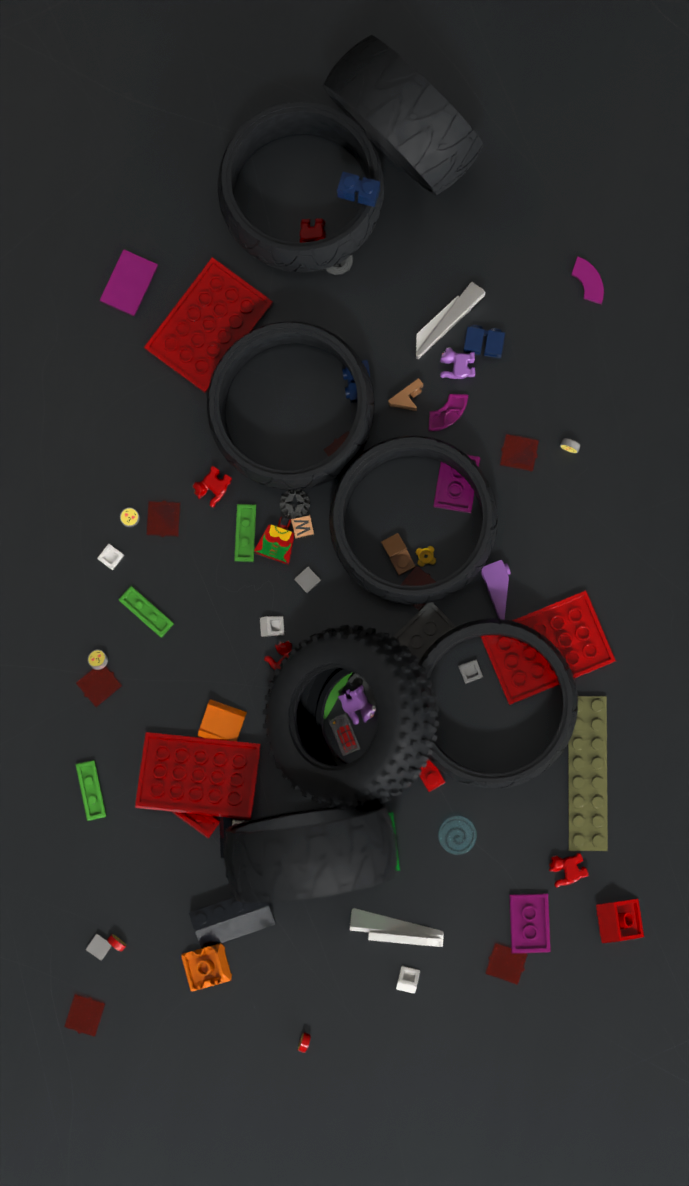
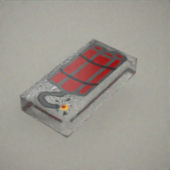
[328,713,361,756]

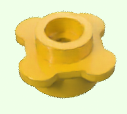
[416,546,436,567]

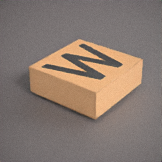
[291,515,314,539]

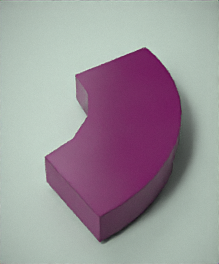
[572,256,604,305]
[428,394,468,431]

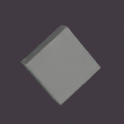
[294,567,321,593]
[458,659,483,684]
[86,934,112,961]

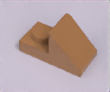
[388,378,423,411]
[381,533,416,576]

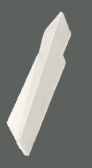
[416,282,486,359]
[350,908,444,947]

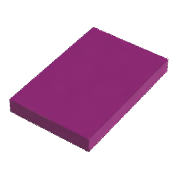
[100,249,158,317]
[433,455,480,514]
[509,894,551,953]

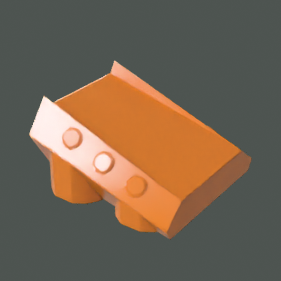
[197,699,247,741]
[181,943,232,991]

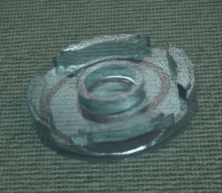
[438,816,477,855]

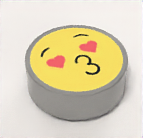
[560,438,580,453]
[120,508,139,527]
[88,649,108,670]

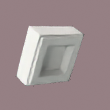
[97,544,124,570]

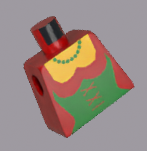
[254,517,295,565]

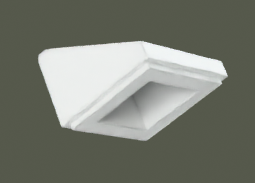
[260,616,285,637]
[396,966,420,993]

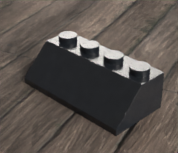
[189,897,276,948]

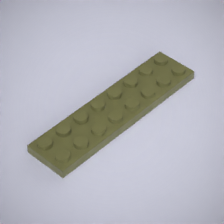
[568,696,608,851]

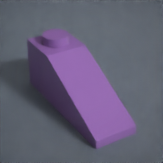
[480,560,511,620]

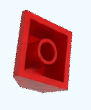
[596,899,644,943]

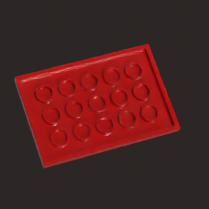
[144,257,273,393]
[480,591,616,705]
[135,732,261,820]

